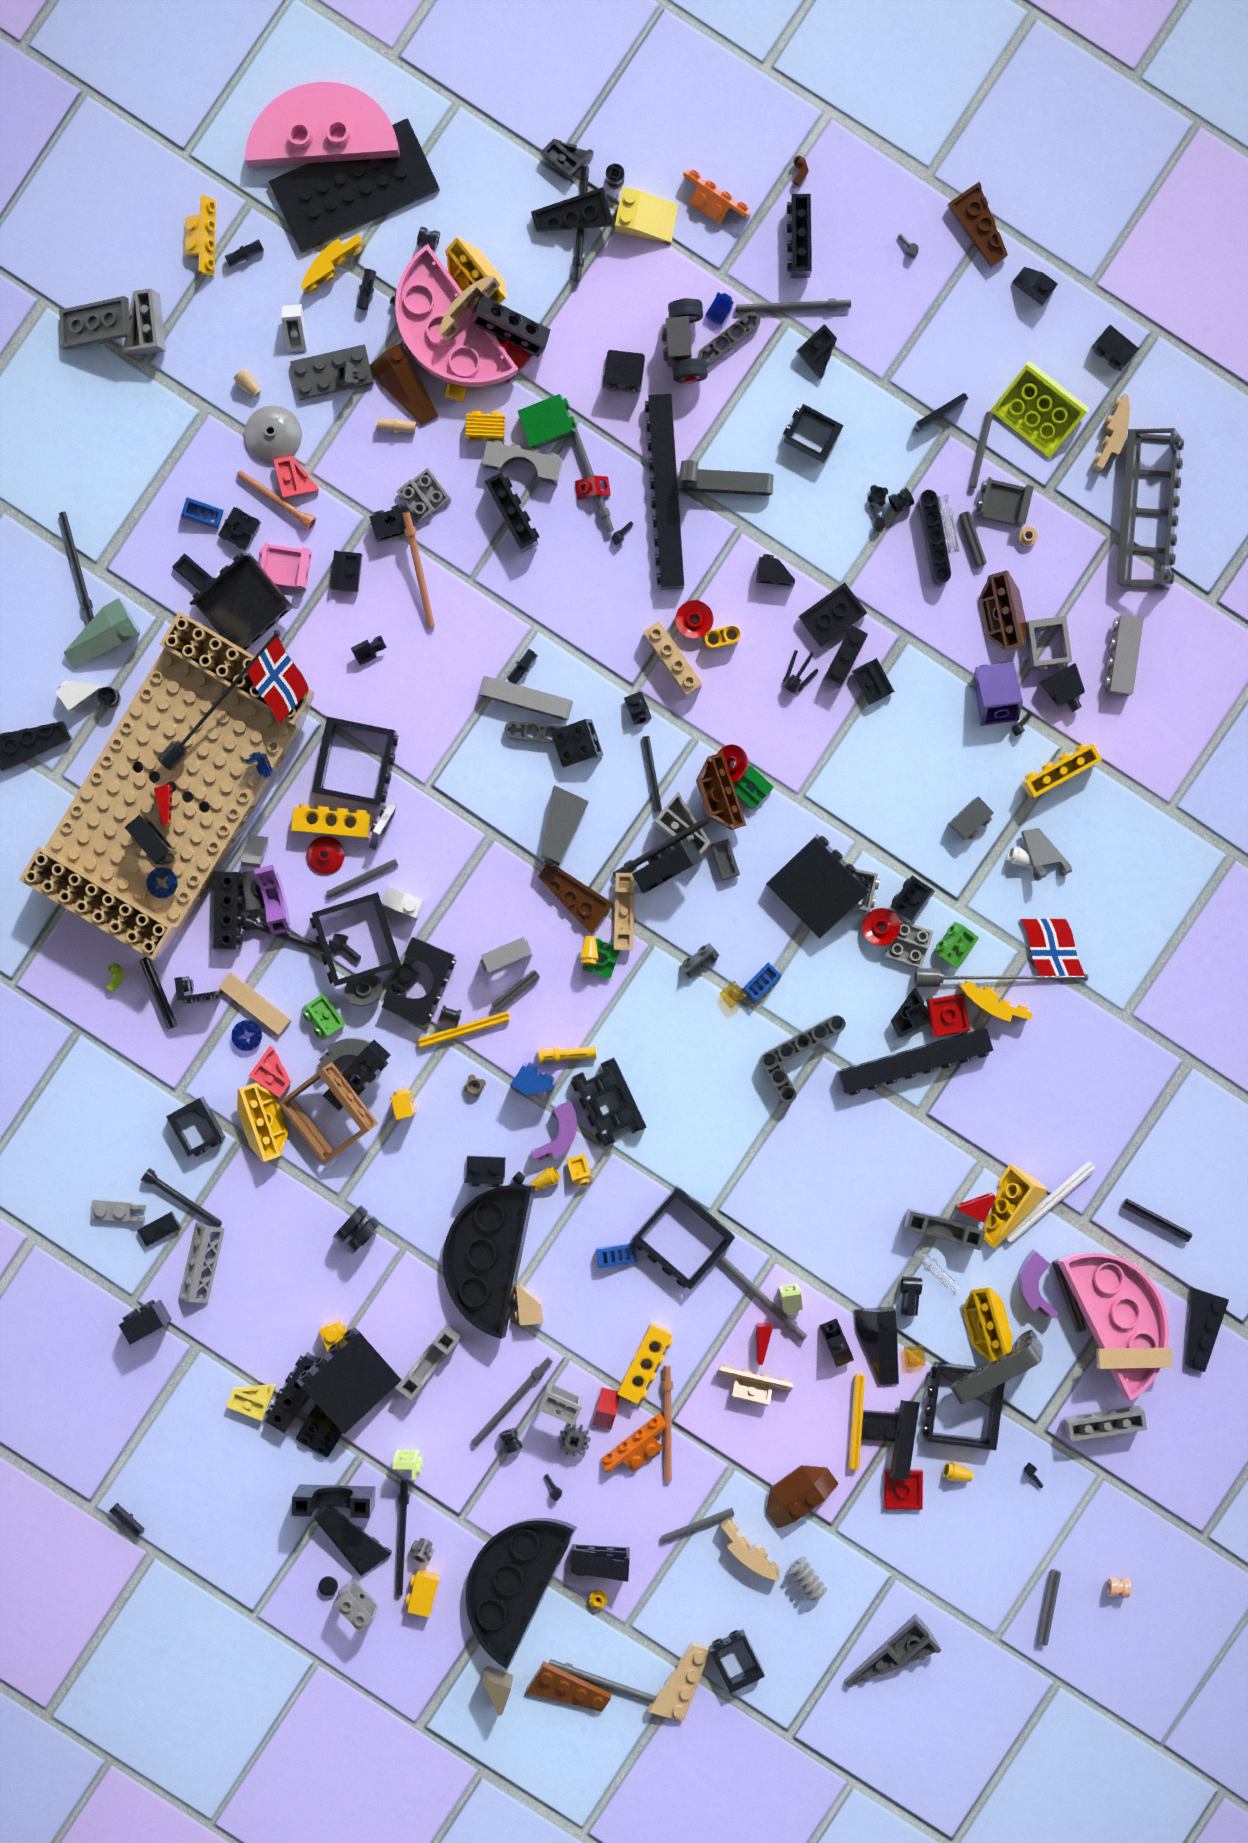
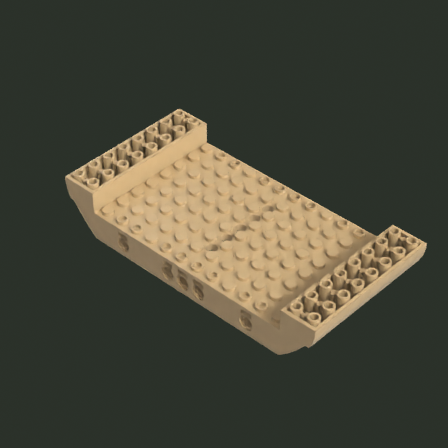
[19,611,314,960]

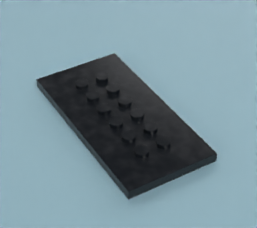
[268,118,440,253]

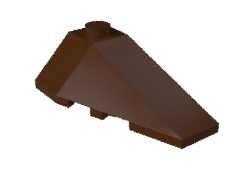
[370,343,439,425]

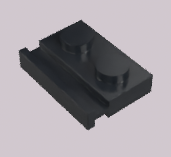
[330,550,363,593]
[851,658,895,705]
[861,1410,899,1442]

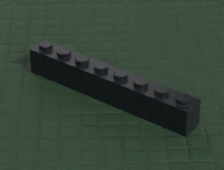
[837,1028,994,1096]

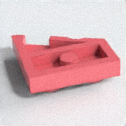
[249,1045,292,1098]

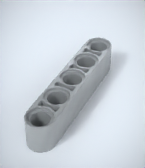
[478,676,573,720]

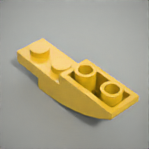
[301,234,365,295]
[958,980,1033,1022]

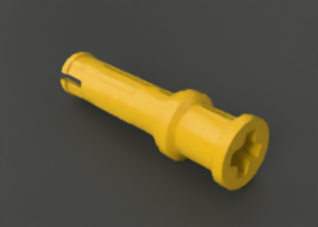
[538,1046,597,1065]

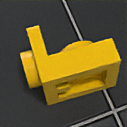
[567,1154,593,1186]

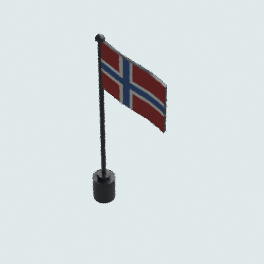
[157,630,309,771]

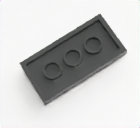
[59,296,130,350]
[290,344,374,400]

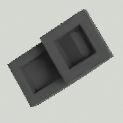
[241,835,268,868]

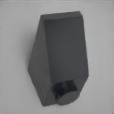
[1012,267,1058,306]
[756,554,795,587]

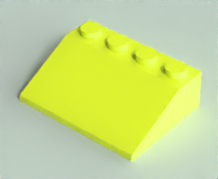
[990,361,1090,458]

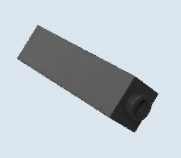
[541,785,589,867]

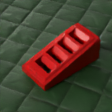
[154,784,172,827]
[756,1323,773,1365]

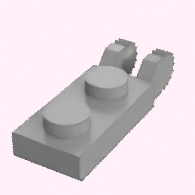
[91,1199,146,1222]

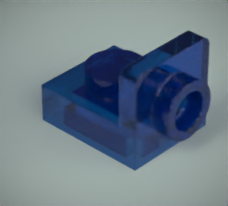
[705,292,734,326]
[245,751,275,779]

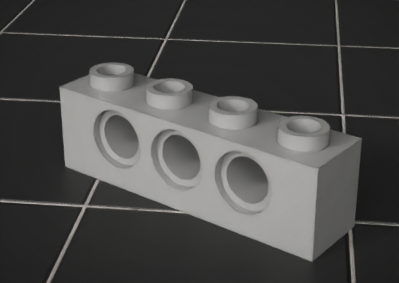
[1063,1406,1147,1442]

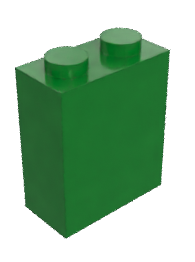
[517,394,577,449]

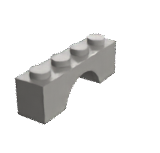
[482,440,563,485]
[396,1324,461,1401]

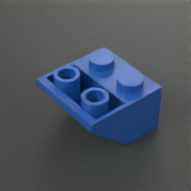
[510,1062,556,1095]

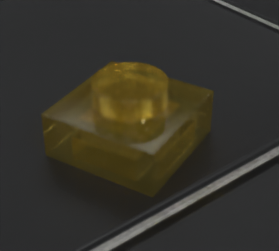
[719,981,746,1009]
[903,1345,926,1368]

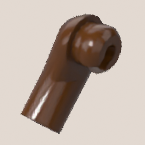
[792,155,809,187]

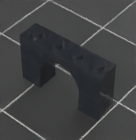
[381,937,457,1026]
[291,1484,376,1518]

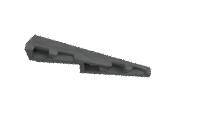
[845,1613,942,1687]

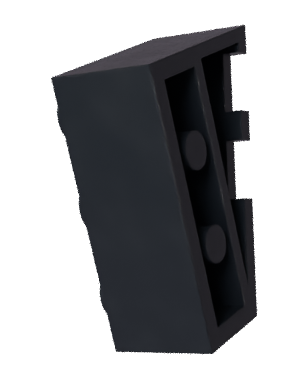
[632,840,704,894]
[571,1544,630,1582]

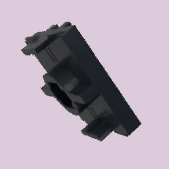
[218,507,261,551]

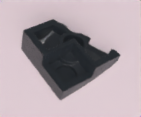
[890,988,930,1038]

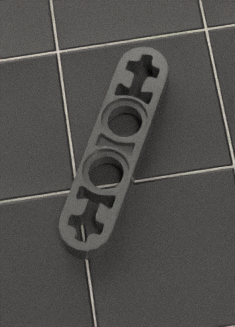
[698,312,760,366]
[505,721,564,743]

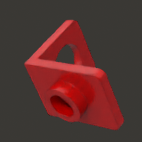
[575,475,611,500]

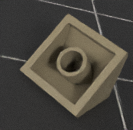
[482,1666,513,1716]

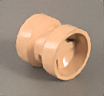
[1107,1577,1131,1598]

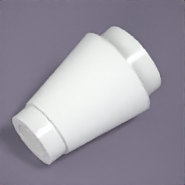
[1007,846,1033,869]

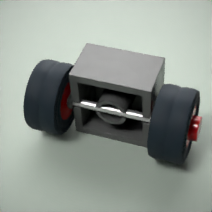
[661,298,708,384]

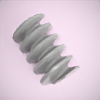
[788,1557,828,1601]

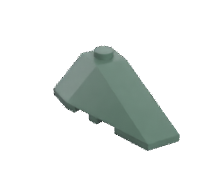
[63,598,140,669]

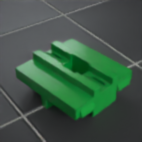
[733,765,774,809]
[582,938,620,978]

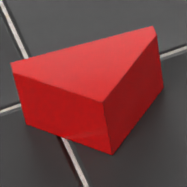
[955,1192,996,1222]
[593,1387,620,1429]

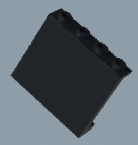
[189,553,293,651]
[766,834,871,939]
[296,1327,402,1435]

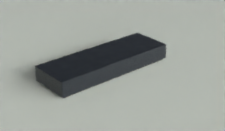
[914,393,969,433]

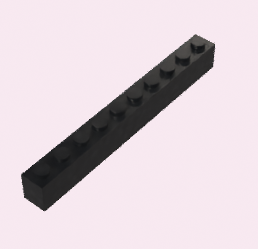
[645,393,685,590]

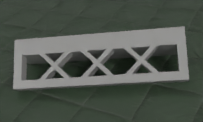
[179,1222,225,1303]

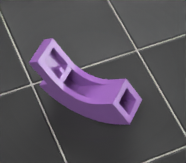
[254,865,291,935]
[530,1100,578,1161]
[1018,1249,1059,1319]

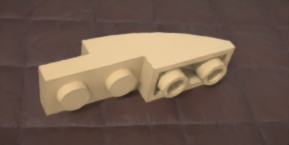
[1092,393,1130,472]
[721,1518,780,1581]

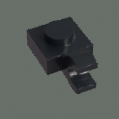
[351,635,387,666]

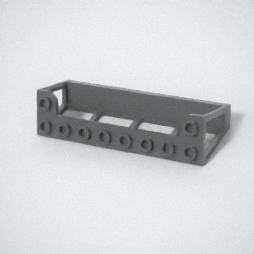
[1117,428,1184,590]

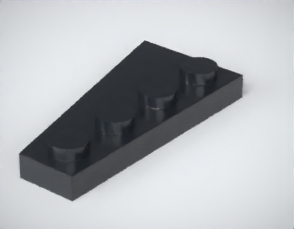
[531,187,615,232]
[0,721,72,772]
[1185,1287,1229,1372]
[314,1505,392,1576]

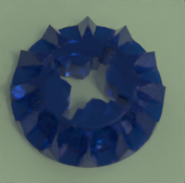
[146,867,178,898]
[231,1020,262,1051]

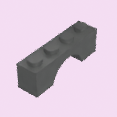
[903,1208,985,1250]

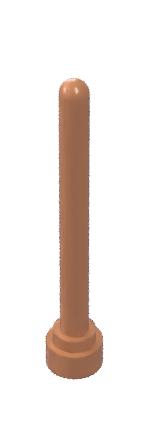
[237,470,317,530]

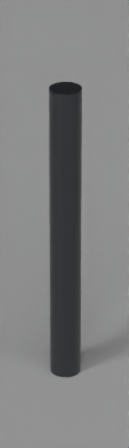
[642,736,662,812]

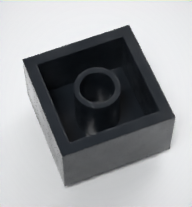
[119,1299,172,1345]

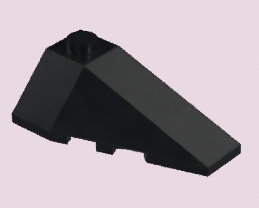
[855,1307,899,1385]

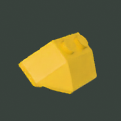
[445,237,507,307]
[237,1083,289,1162]
[962,1287,1013,1362]

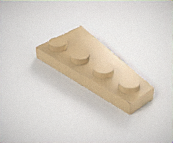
[647,1642,710,1722]

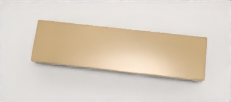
[219,972,291,1035]
[1096,1347,1172,1369]

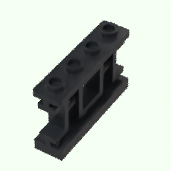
[571,1057,647,1147]

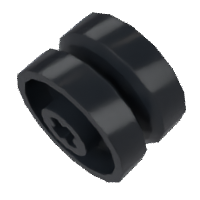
[333,1205,381,1255]

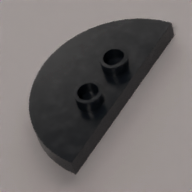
[443,1184,536,1339]
[466,1518,577,1669]

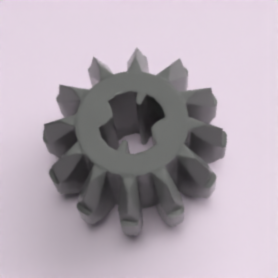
[558,1423,591,1457]

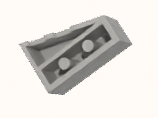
[121,288,166,357]
[652,792,711,854]

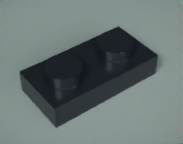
[137,1211,181,1247]

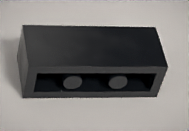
[823,625,868,688]

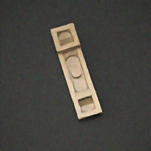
[439,275,501,342]
[614,873,635,950]

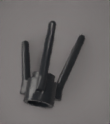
[782,650,819,694]

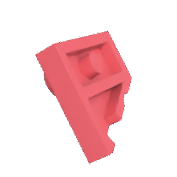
[273,456,319,499]

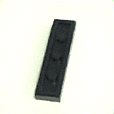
[890,1400,920,1480]

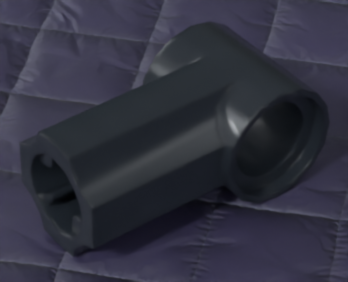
[901,1276,923,1316]

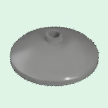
[244,405,302,463]

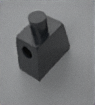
[1039,663,1085,712]

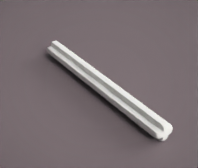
[1005,1162,1095,1243]

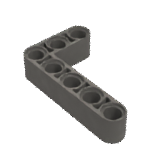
[679,460,774,496]
[760,1014,846,1103]
[950,1330,1043,1404]

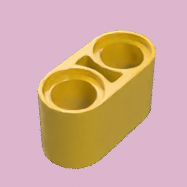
[704,625,741,650]

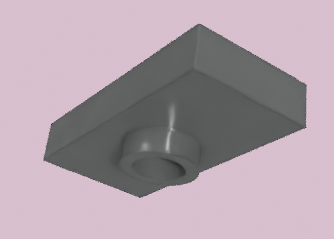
[710,839,740,881]
[242,871,264,910]

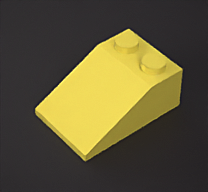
[615,187,679,243]

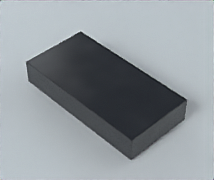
[172,553,213,590]

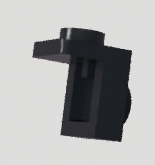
[624,691,652,725]

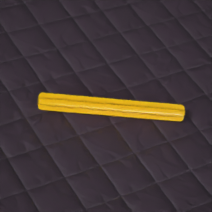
[418,1011,510,1048]
[849,1374,865,1470]

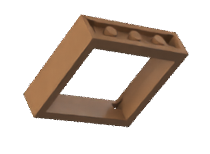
[278,1062,378,1164]

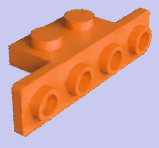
[682,169,752,224]
[600,1413,668,1473]

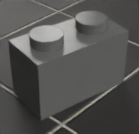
[948,796,994,840]

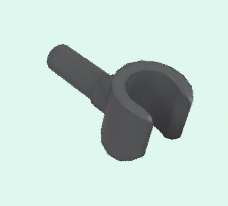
[898,233,919,259]

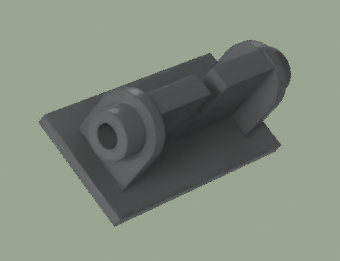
[680,943,720,979]

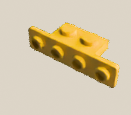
[184,195,216,277]

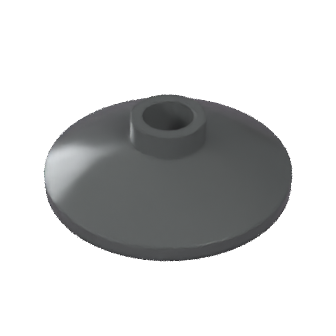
[345,975,383,1006]

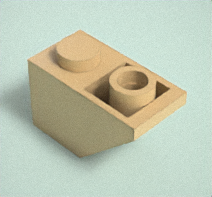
[514,1284,543,1326]

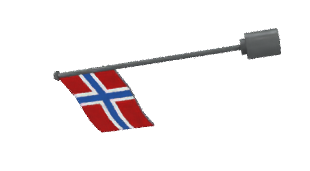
[914,919,1089,987]

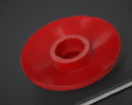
[675,600,714,639]
[717,744,748,783]
[306,836,345,874]
[862,908,901,946]

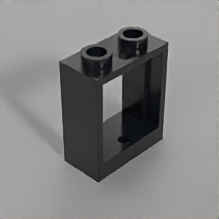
[783,404,844,463]
[124,815,177,865]
[166,1096,225,1157]
[709,1629,765,1694]

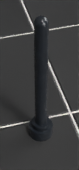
[242,915,333,954]
[141,1167,222,1227]

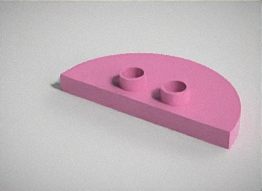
[245,82,400,167]
[395,244,518,387]
[1057,1252,1169,1401]

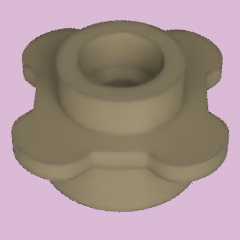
[463,1074,486,1097]

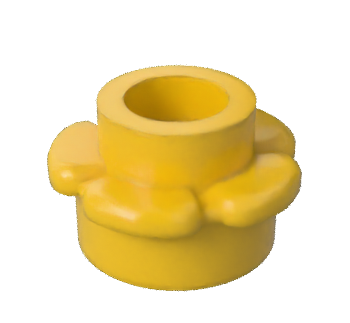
[589,1590,608,1609]

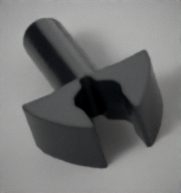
[329,934,361,962]

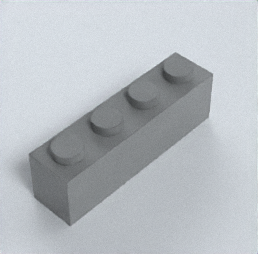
[1104,615,1144,696]

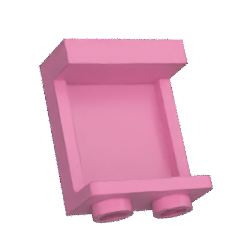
[259,542,312,590]

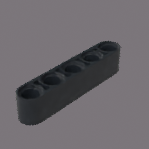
[918,489,951,585]

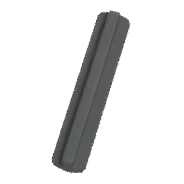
[959,511,987,567]
[492,970,540,1012]

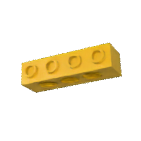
[291,804,372,838]
[617,1322,673,1404]

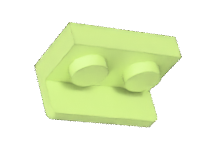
[392,1450,423,1481]

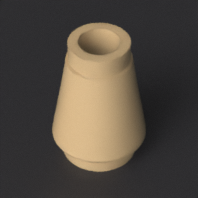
[233,368,262,398]

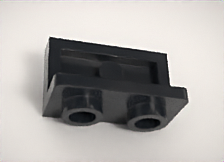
[891,875,935,923]

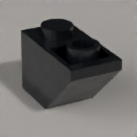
[819,1318,854,1367]

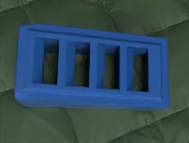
[180,497,224,529]
[740,962,782,1004]
[597,1243,637,1268]

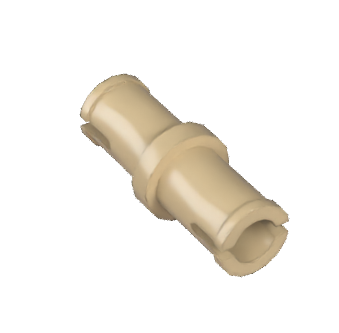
[376,417,416,434]

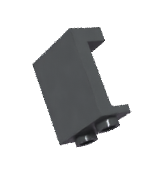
[976,476,1034,527]

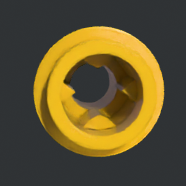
[579,936,599,965]
[531,1167,561,1191]
[943,1462,973,1482]

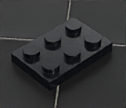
[798,582,867,648]

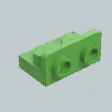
[933,921,979,969]
[301,993,345,1040]

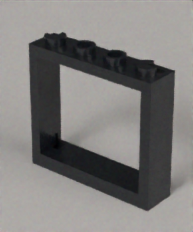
[312,716,399,807]
[309,892,401,987]
[632,1185,736,1290]
[923,1361,1005,1450]

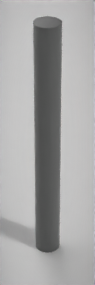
[969,412,994,489]
[326,858,399,898]
[661,1508,735,1543]

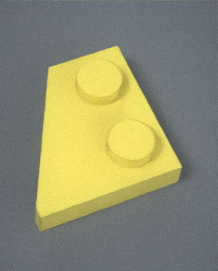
[226,1384,277,1421]

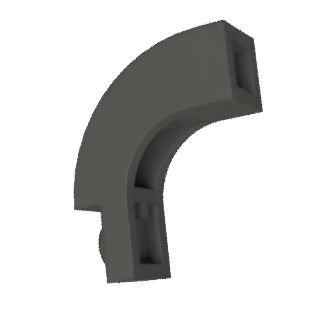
[317,1038,372,1070]

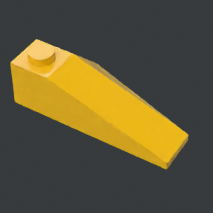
[983,1164,1048,1248]

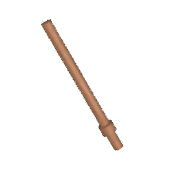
[402,512,435,628]
[662,1365,673,1481]

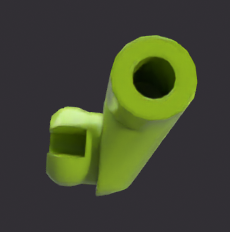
[106,963,124,992]

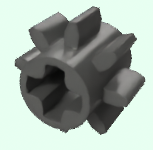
[410,1538,435,1563]

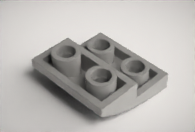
[396,468,452,522]
[884,919,934,968]

